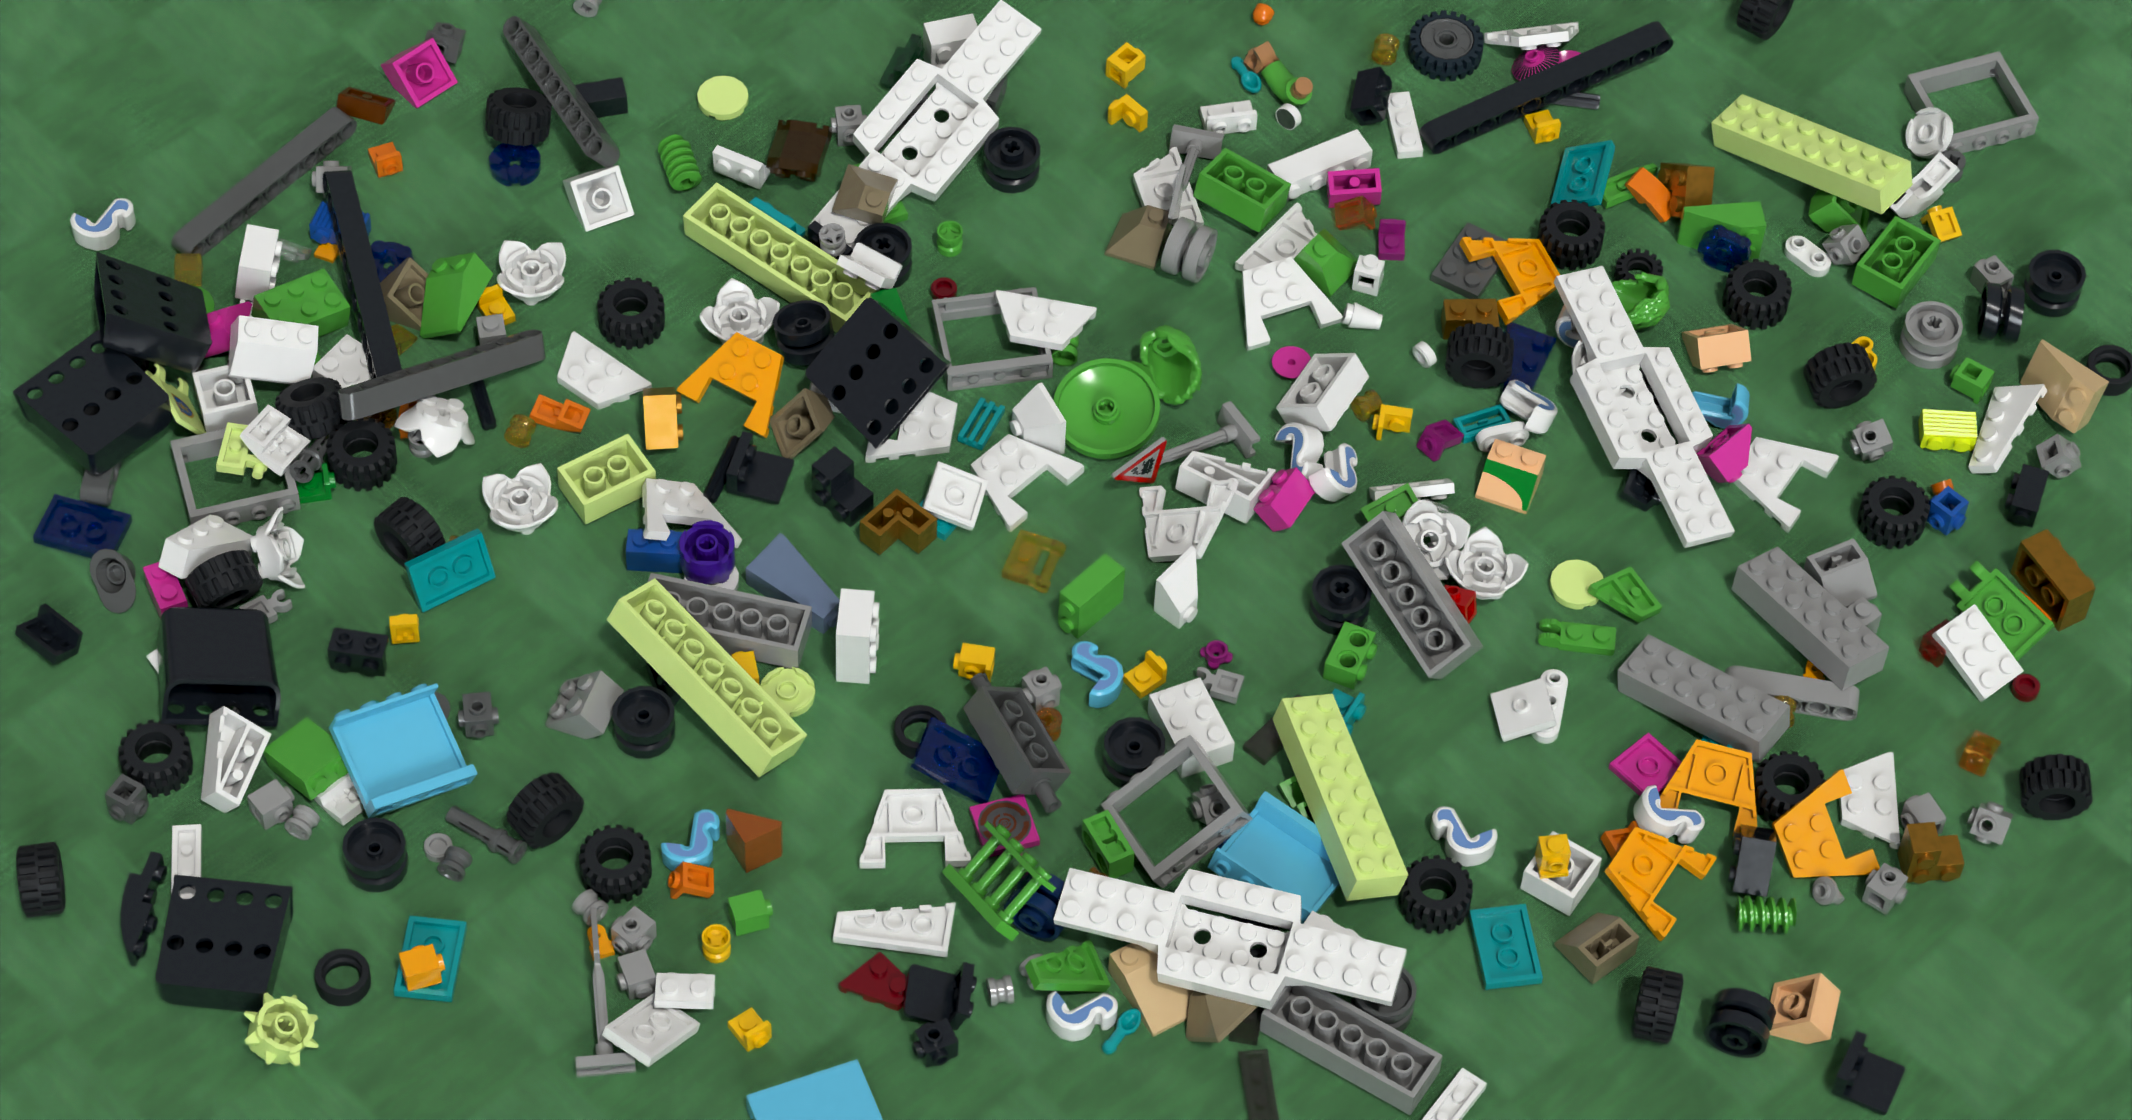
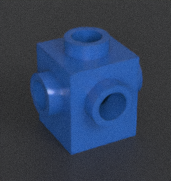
[1927,486,1969,536]

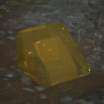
[174,254,203,286]
[391,324,418,356]

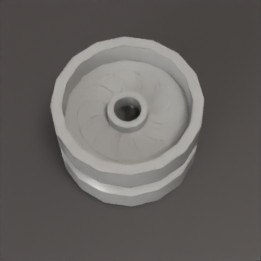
[1161,217,1218,283]
[1899,301,1963,369]

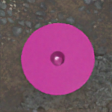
[1272,346,1311,379]

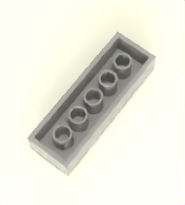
[1341,511,1483,679]
[1731,547,1889,691]
[648,573,812,669]
[1618,634,1790,763]
[1259,986,1443,1115]

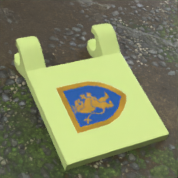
[145,363,206,435]

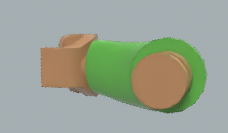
[1243,41,1313,106]

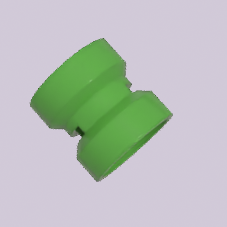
[937,220,963,257]
[1052,335,1079,366]

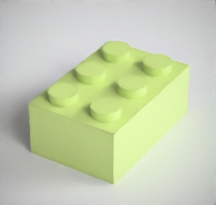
[557,434,656,525]

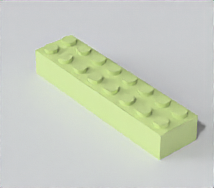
[1711,94,1913,214]
[683,182,877,333]
[607,578,807,777]
[1272,694,1408,901]

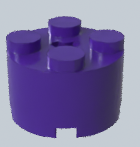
[679,520,735,584]

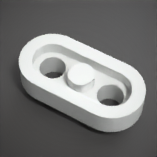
[1784,235,1831,277]
[1475,421,1529,452]

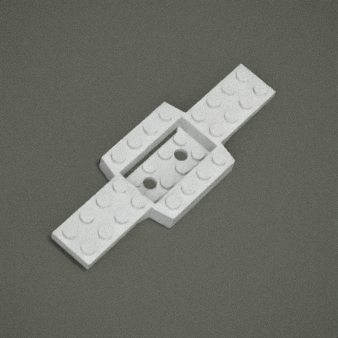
[809,0,1042,250]
[1554,266,1735,548]
[1053,868,1407,1009]

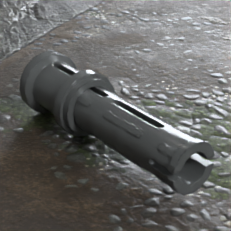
[290,430,337,483]
[446,805,527,864]

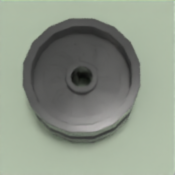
[1351,968,1417,1032]

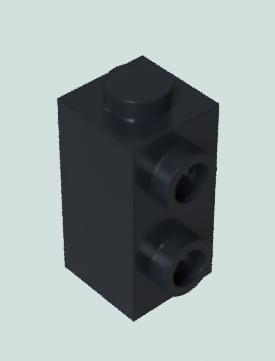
[1350,66,1392,126]
[575,77,628,118]
[2004,464,2049,528]

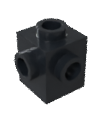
[911,1018,959,1068]

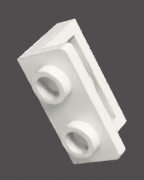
[712,145,770,190]
[837,243,902,291]
[654,972,715,1009]

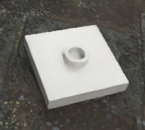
[922,461,988,531]
[1490,678,1557,742]

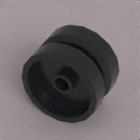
[983,127,1041,194]
[854,223,912,290]
[2023,250,2086,317]
[1977,282,2025,344]
[773,300,835,366]
[1309,564,1372,636]
[612,686,675,759]
[1103,717,1165,787]
[342,818,409,892]
[1704,988,1776,1058]

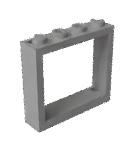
[1903,51,2039,154]
[931,287,1053,391]
[170,423,301,526]
[1101,735,1253,888]

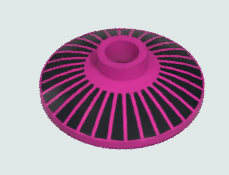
[1512,45,1561,81]

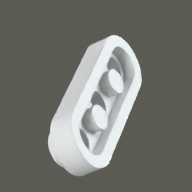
[1531,669,1568,744]

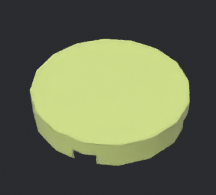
[697,76,749,121]
[1549,559,1604,610]
[760,667,815,717]

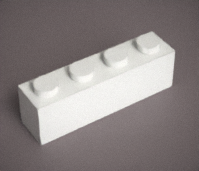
[1267,129,1373,200]

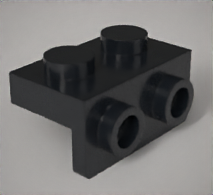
[1618,469,1661,512]
[15,603,83,665]
[327,627,389,677]

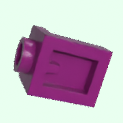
[1378,219,1406,261]
[1417,419,1464,462]

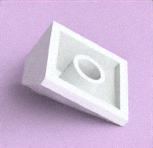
[563,165,634,232]
[1010,382,1066,455]
[1154,546,1198,629]

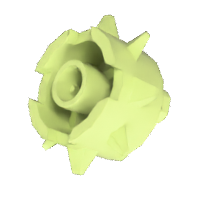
[244,992,319,1067]

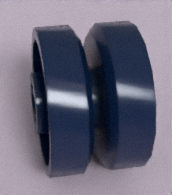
[1004,871,1065,941]

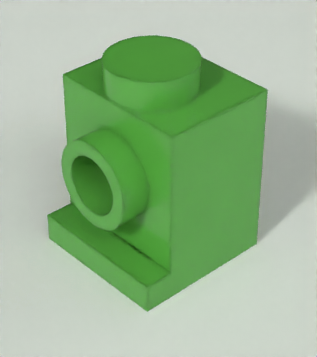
[1949,357,1995,405]

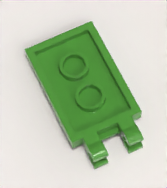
[1949,560,2055,661]

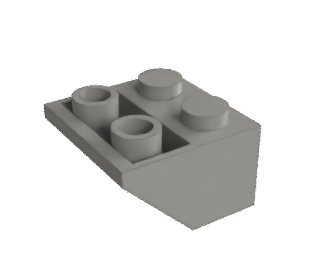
[1803,538,1877,608]
[545,670,624,739]

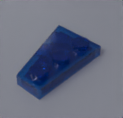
[1503,322,1557,392]

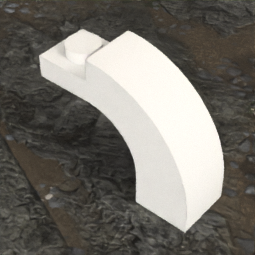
[1889,152,1960,218]

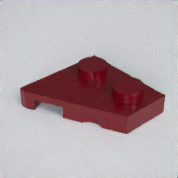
[838,952,907,1011]

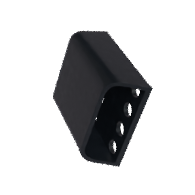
[94,252,212,373]
[805,298,952,449]
[12,329,172,475]
[157,607,281,727]
[155,875,294,1012]

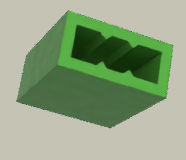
[1058,553,1125,639]
[264,717,348,800]

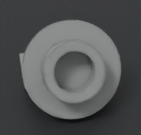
[1812,876,1845,905]

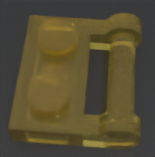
[1002,529,1067,593]

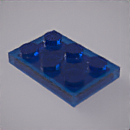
[33,494,132,558]
[910,717,1000,804]

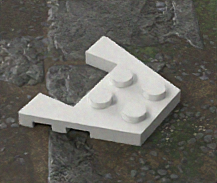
[1241,257,1343,351]
[866,392,958,463]
[970,434,1084,532]
[1733,437,1839,533]
[642,478,742,548]
[1139,479,1238,562]
[860,788,971,869]

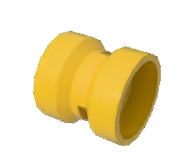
[702,924,731,963]

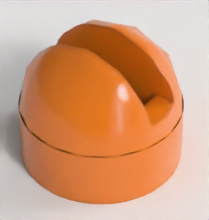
[1253,3,1275,25]
[1930,479,1954,495]

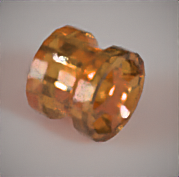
[1036,707,1062,742]

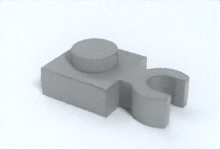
[239,589,292,624]
[1193,667,1245,704]

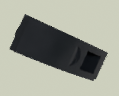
[121,851,167,967]

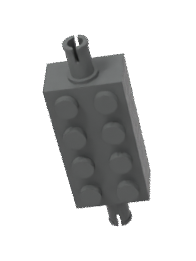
[963,673,1071,813]

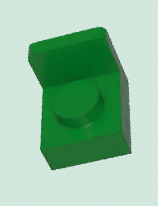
[296,463,336,504]

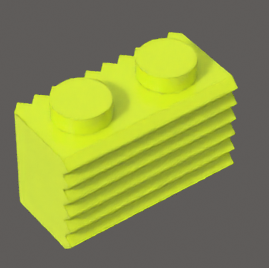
[1918,409,1977,452]

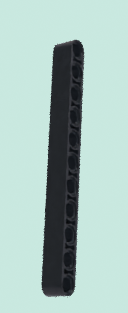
[1419,21,1674,154]
[323,170,402,379]

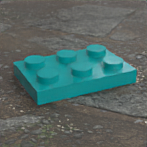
[1550,140,1616,207]
[404,528,496,612]
[1468,904,1543,990]
[394,916,467,1002]

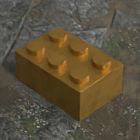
[2010,529,2096,632]

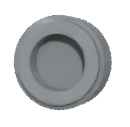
[424,833,453,863]

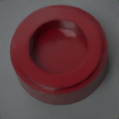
[931,277,957,300]
[2011,674,2040,702]

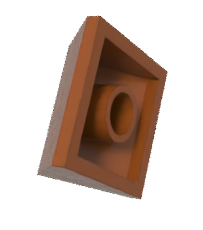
[726,808,783,873]

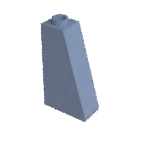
[746,533,840,634]

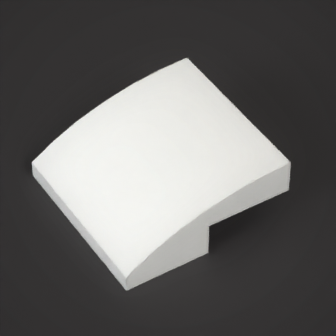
[240,404,310,477]
[314,773,365,826]

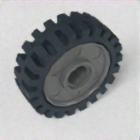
[1408,10,1484,82]

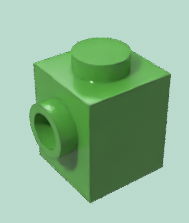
[728,889,773,936]

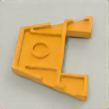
[1459,237,1560,325]
[676,332,784,438]
[1660,739,1757,836]
[1772,769,1880,878]
[1604,827,1717,941]

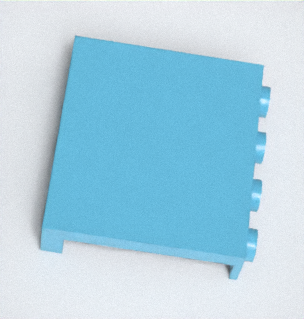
[328,683,478,818]
[1208,791,1340,924]
[746,1059,883,1120]

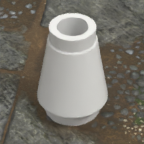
[1342,302,1383,330]

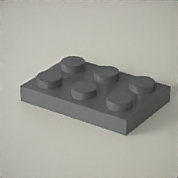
[1430,222,1507,299]

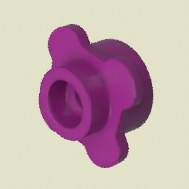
[1200,640,1233,669]

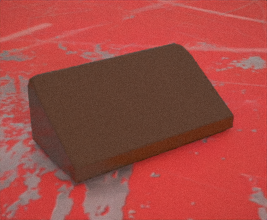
[337,87,396,125]

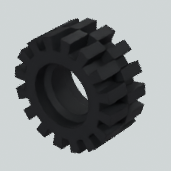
[1614,248,1663,281]

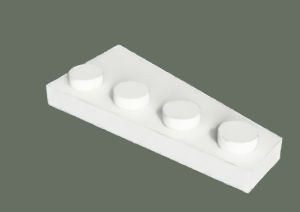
[1968,384,2047,474]
[833,902,956,957]

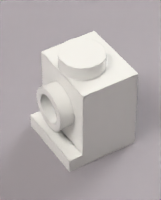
[1352,254,1385,296]

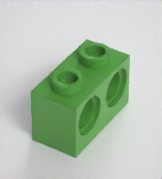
[1323,621,1378,690]
[1081,809,1135,879]

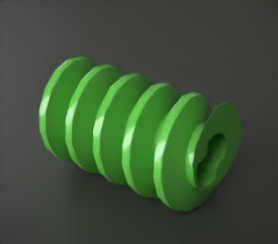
[657,134,702,191]
[1735,895,1797,934]

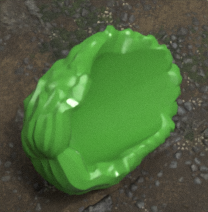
[1611,272,1670,331]
[1139,325,1202,405]

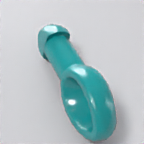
[1230,56,1262,93]
[1102,1008,1141,1055]

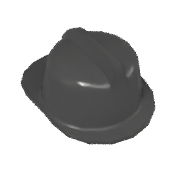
[90,548,136,613]

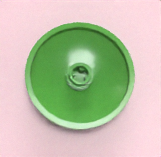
[1053,358,1160,459]

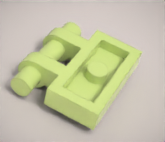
[216,422,268,479]

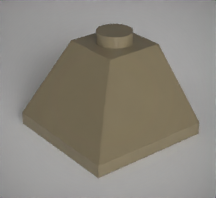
[832,164,898,224]
[1105,205,1172,270]
[380,257,429,331]
[769,388,835,459]
[1186,991,1258,1043]

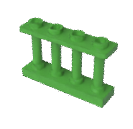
[942,821,1056,941]

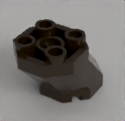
[766,120,833,182]

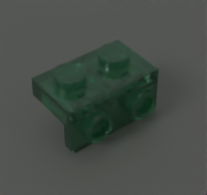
[880,34,925,89]

